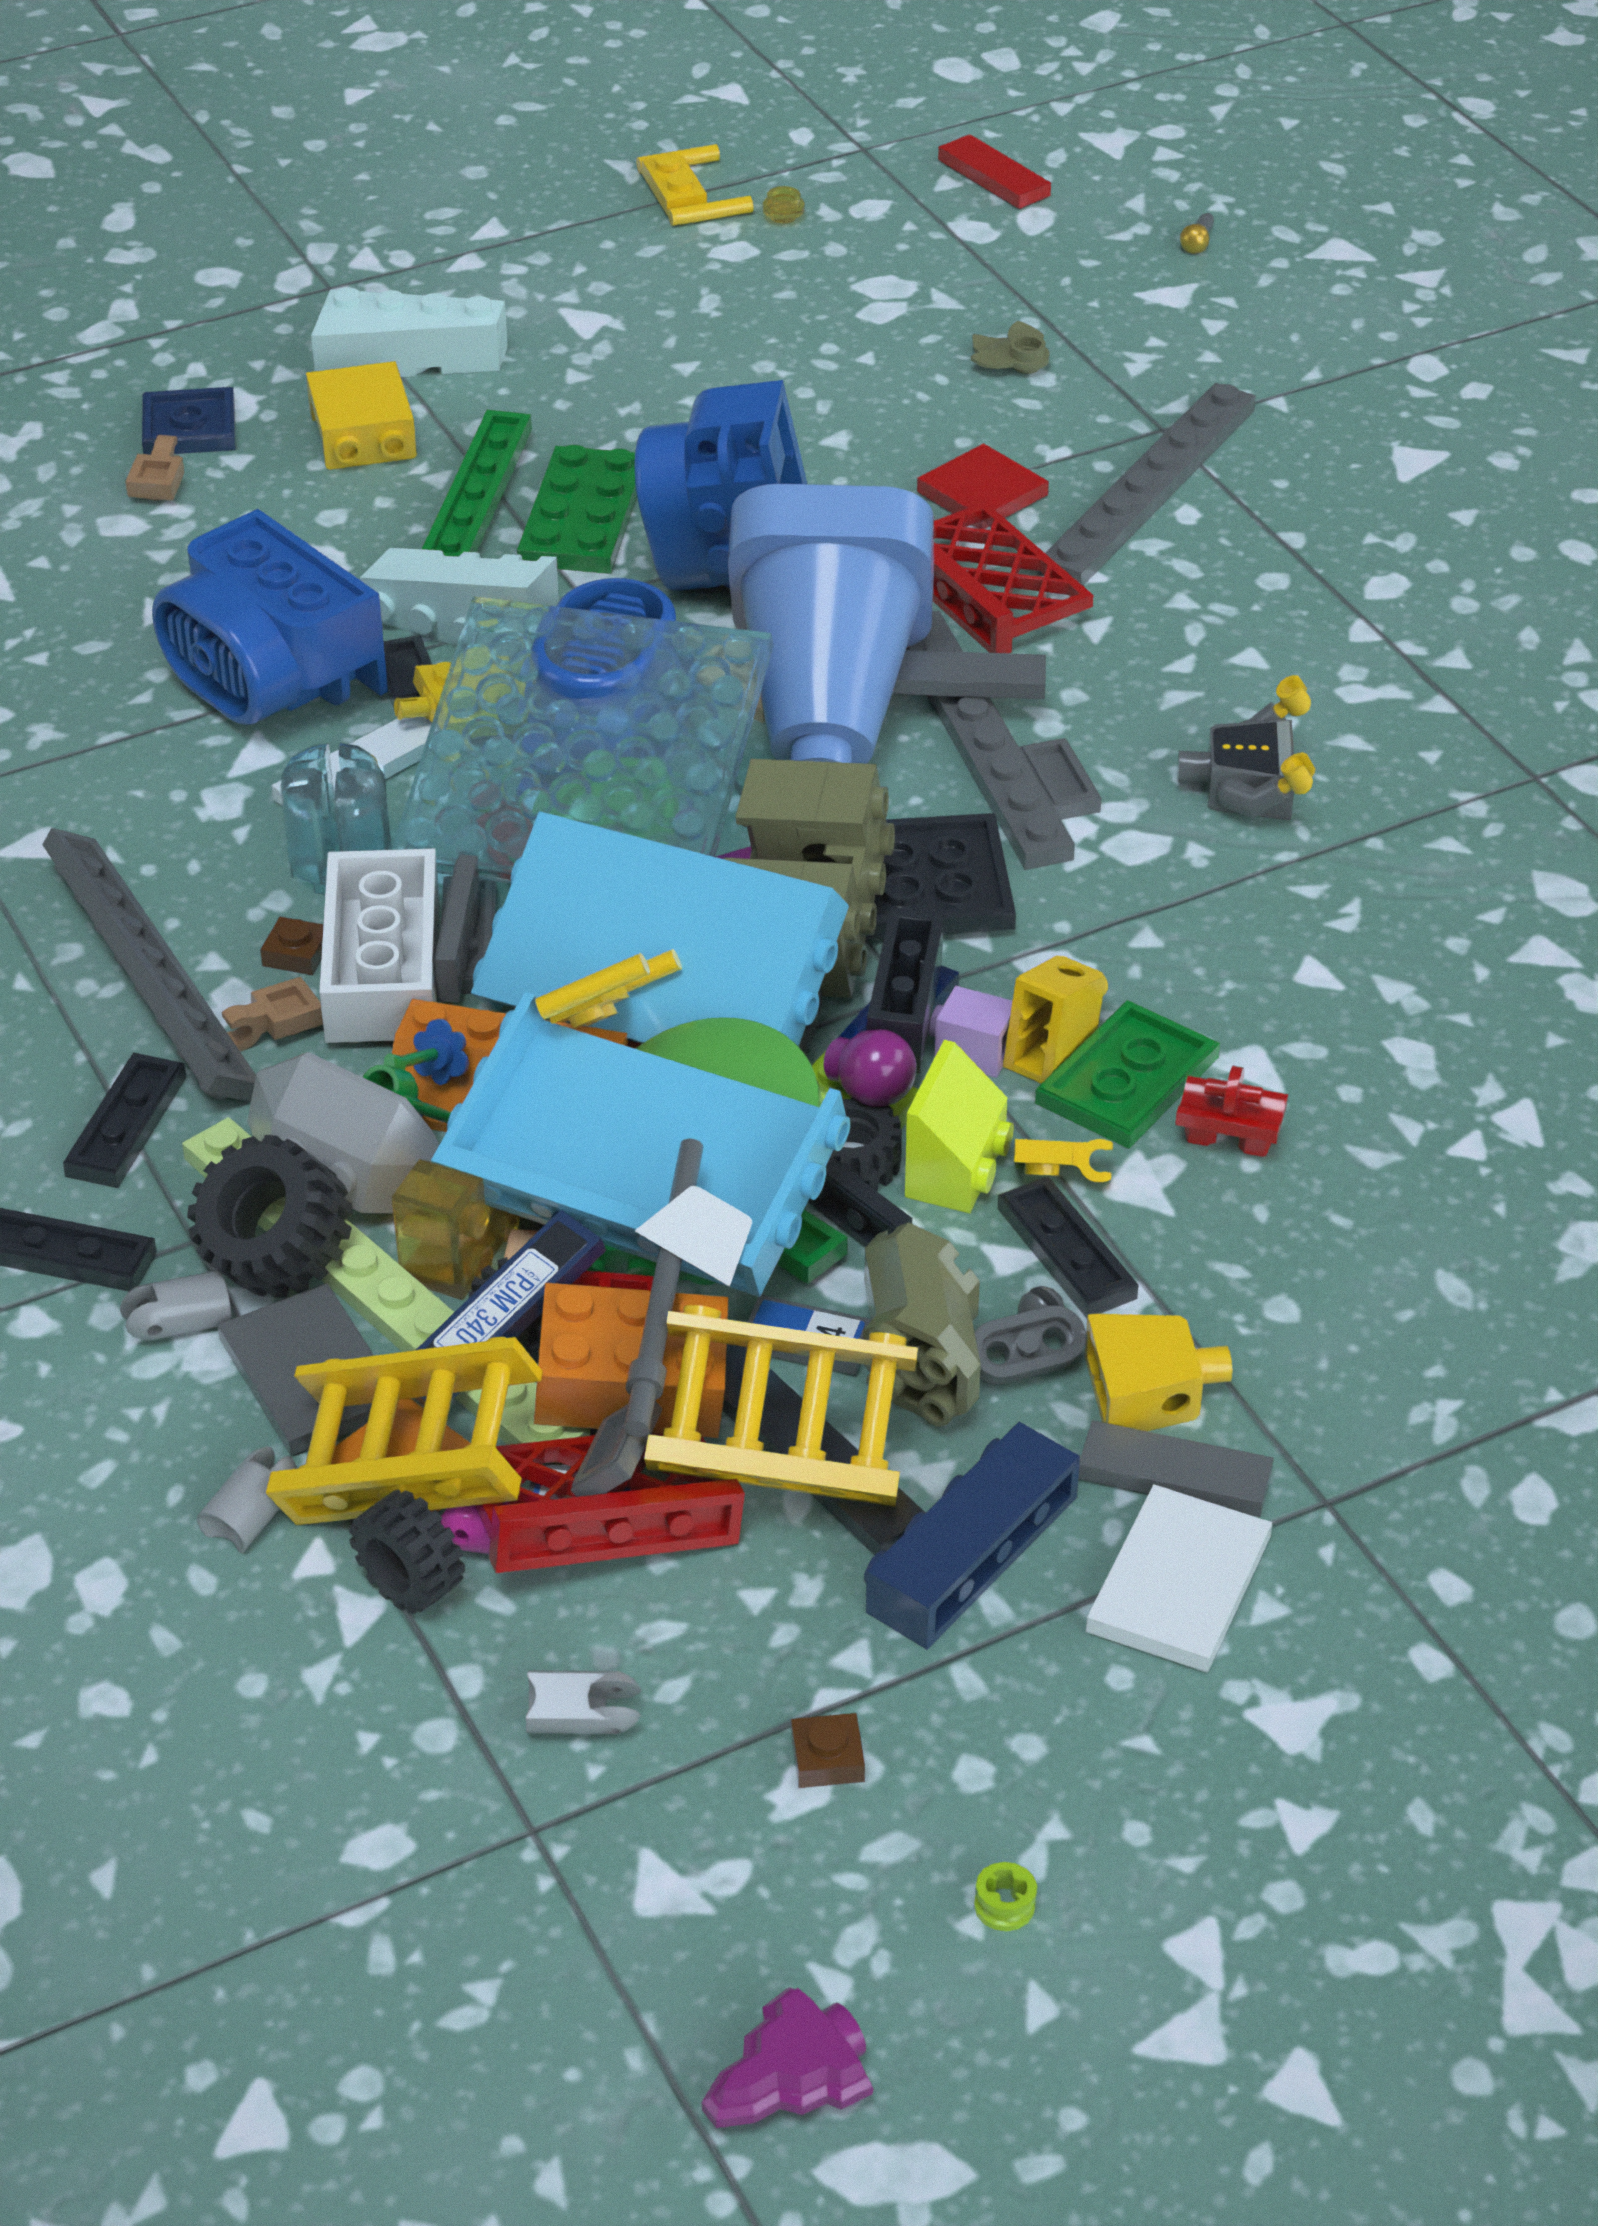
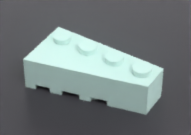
[311,287,508,377]
[360,548,559,669]

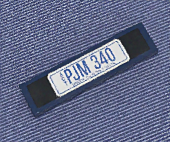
[413,1210,607,1407]

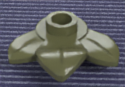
[971,321,1050,374]

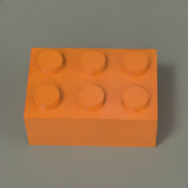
[534,1283,728,1438]

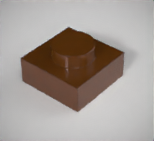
[260,916,324,976]
[791,1713,865,1788]

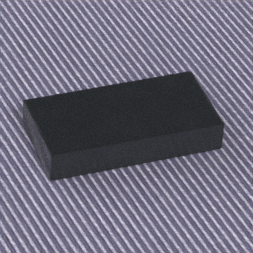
[384,635,432,709]

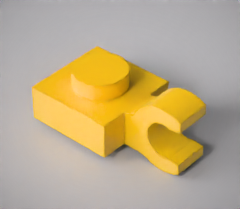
[1013,1139,1113,1182]

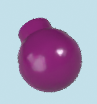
[823,1029,917,1108]

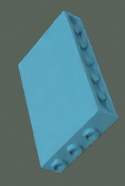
[471,811,849,1048]
[431,992,850,1297]

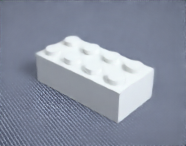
[320,849,440,1043]

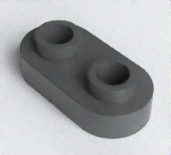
[975,1305,1086,1385]

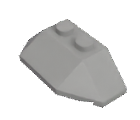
[247,1052,450,1214]

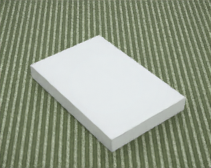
[1086,1484,1272,1673]

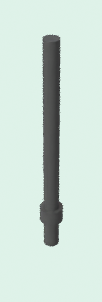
[624,1138,704,1437]

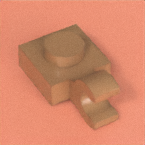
[125,435,185,501]
[222,976,323,1051]

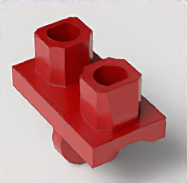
[1175,1065,1288,1157]

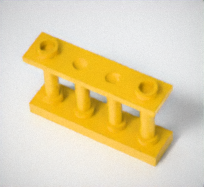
[644,1305,918,1506]
[266,1337,543,1525]

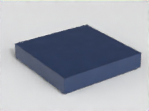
[142,387,236,455]

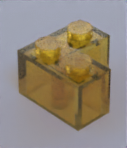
[392,1159,520,1301]

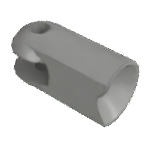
[120,1270,231,1341]
[197,1446,297,1553]
[526,1670,642,1734]

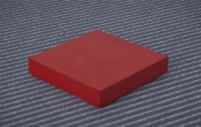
[917,443,1049,529]

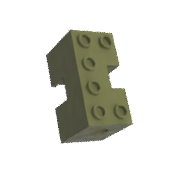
[724,759,895,998]

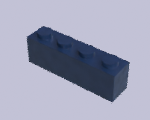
[864,1421,1080,1650]

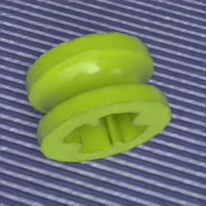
[974,1862,1037,1931]

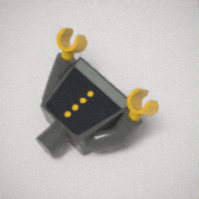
[1177,675,1316,820]

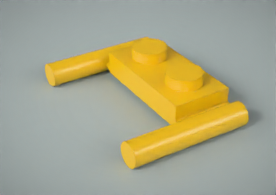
[636,144,754,226]
[535,949,682,1029]

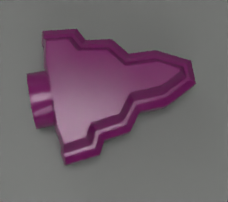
[701,1987,874,2128]

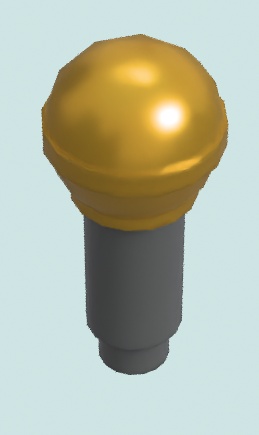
[1180,213,1214,254]

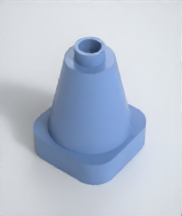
[728,484,934,764]

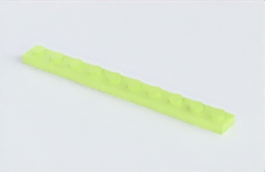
[182,1117,590,1466]

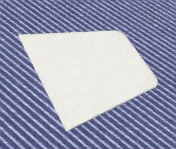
[635,1186,752,1287]

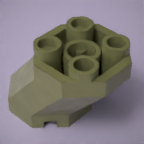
[863,1222,981,1427]

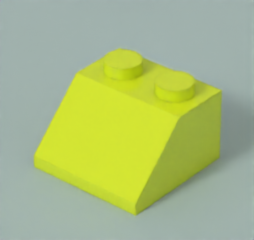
[905,1040,1014,1214]

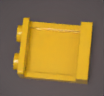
[306,361,417,470]

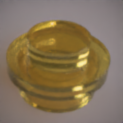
[763,186,805,224]

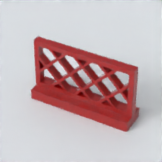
[933,502,1094,653]
[475,1433,745,1573]

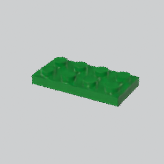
[517,445,637,574]

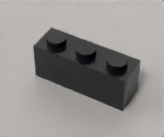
[866,908,945,1074]

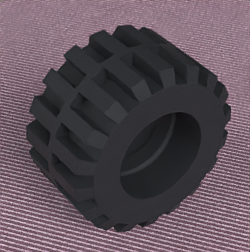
[187,1135,353,1298]

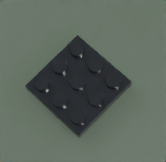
[865,813,1016,939]

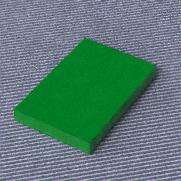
[1035,1000,1220,1149]

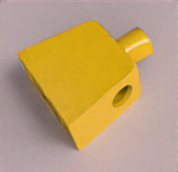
[1003,955,1108,1083]
[1085,1314,1232,1431]

